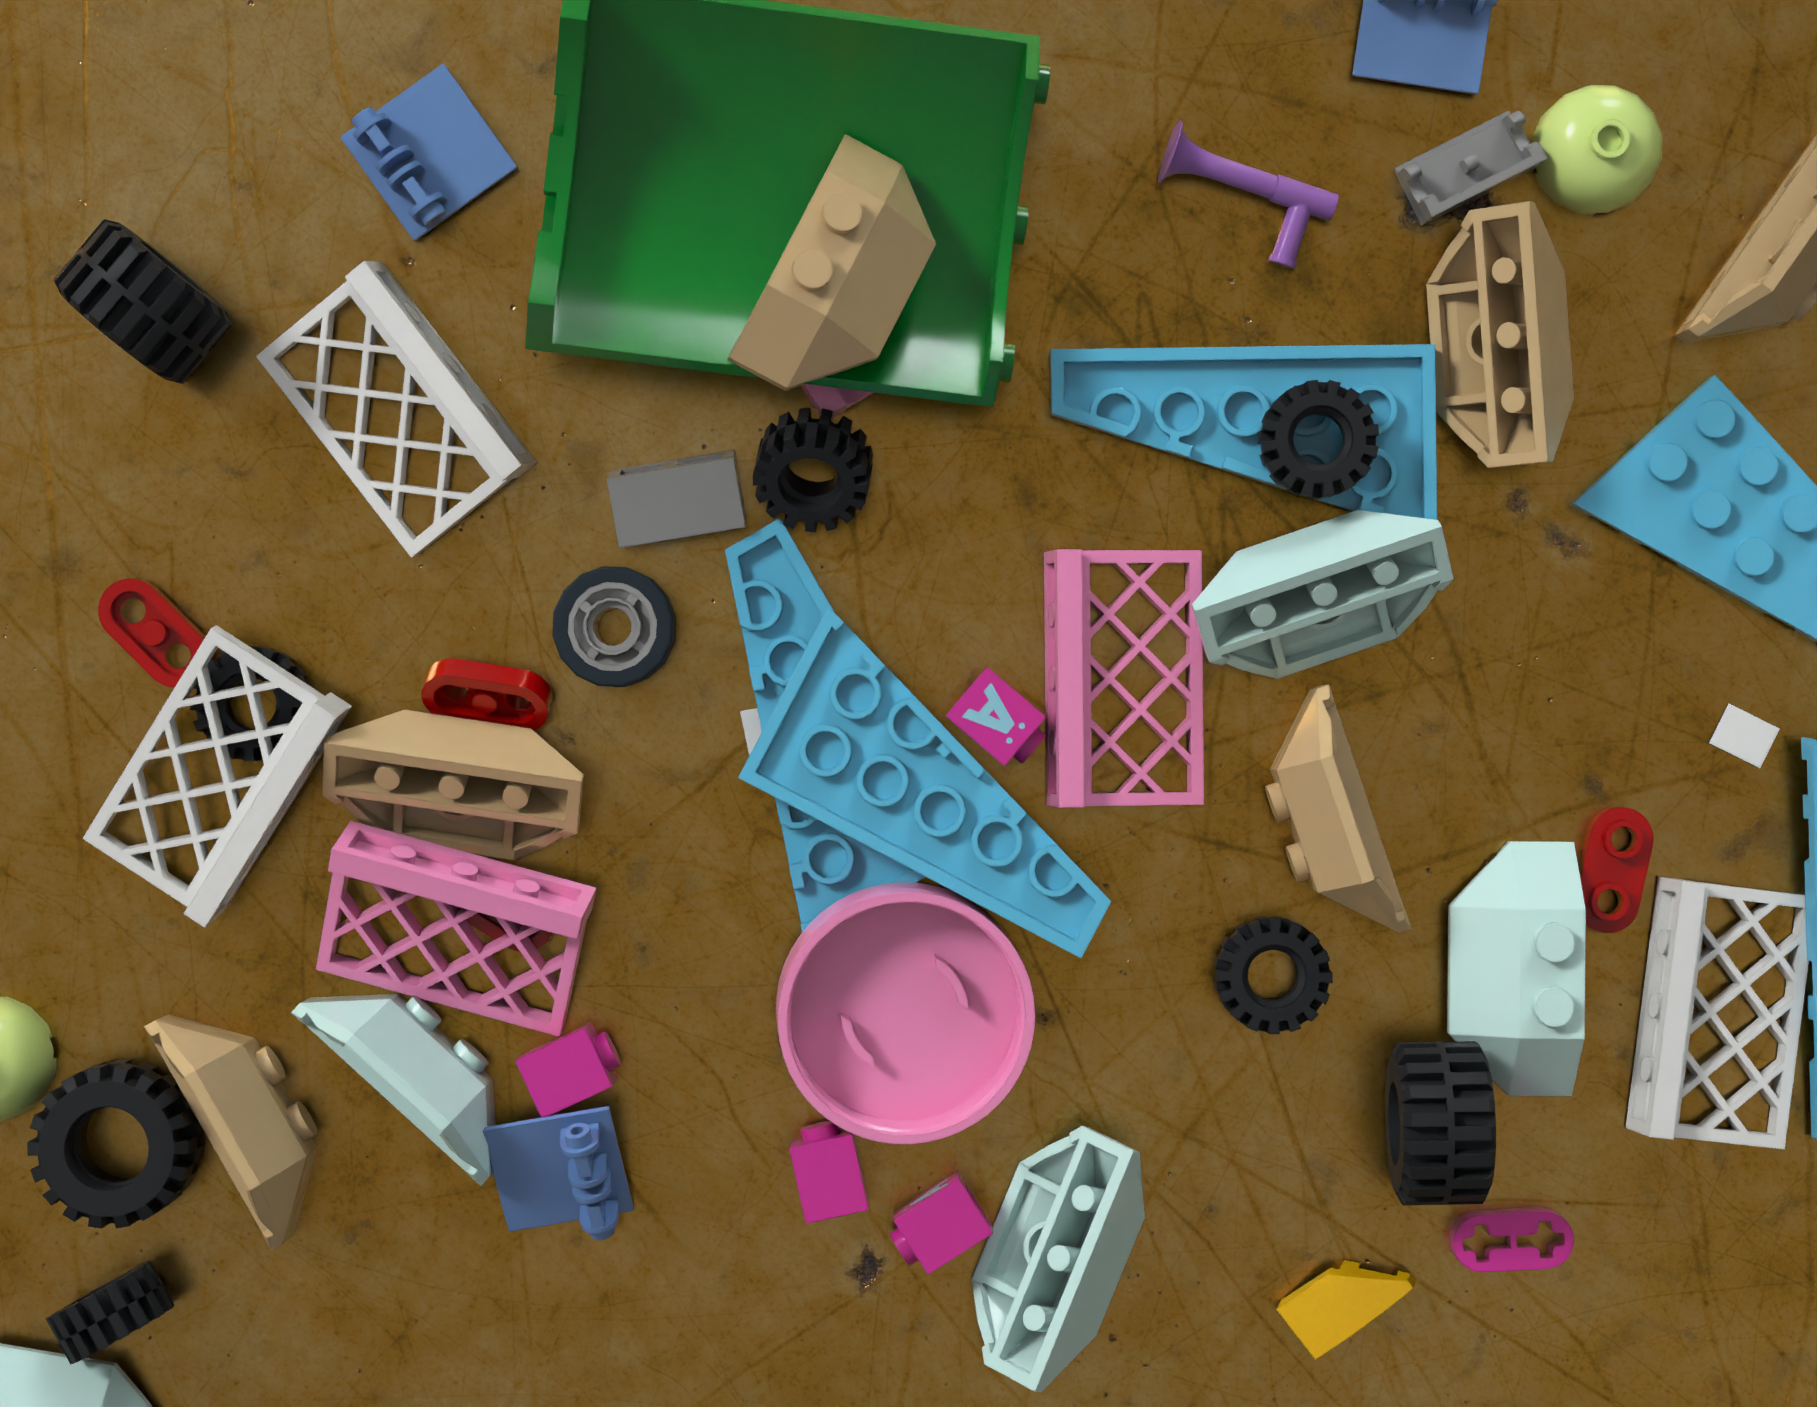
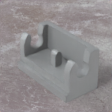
[1394,110,1548,226]
[607,449,746,548]

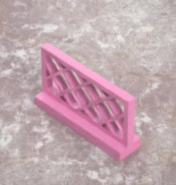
[1044,549,1204,808]
[316,821,597,1037]

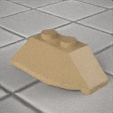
[727,134,936,391]
[1674,134,1817,343]
[1426,201,1574,468]
[1265,685,1412,933]
[322,710,584,860]
[144,1014,318,1250]

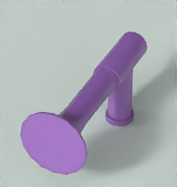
[1158,120,1339,269]

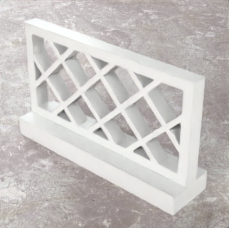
[256,261,537,558]
[82,625,352,928]
[1625,876,1809,1149]

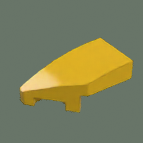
[1276,1260,1416,1360]

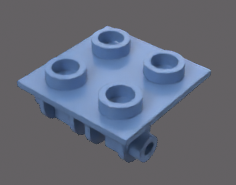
[1352,0,1498,95]
[340,63,518,241]
[483,1106,634,1240]

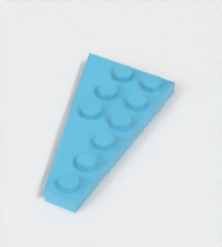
[1050,344,1437,520]
[1570,375,1817,642]
[725,518,925,932]
[738,606,1111,958]

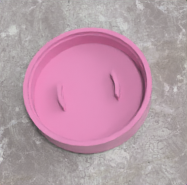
[776,882,1035,1144]

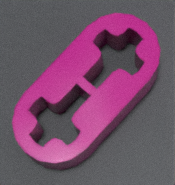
[1448,1207,1574,1272]

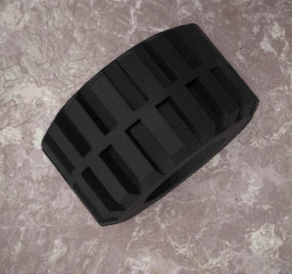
[54,219,232,384]
[1385,1041,1496,1205]
[27,1059,205,1229]

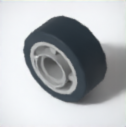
[552,566,676,687]

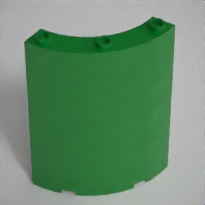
[525,0,1050,407]

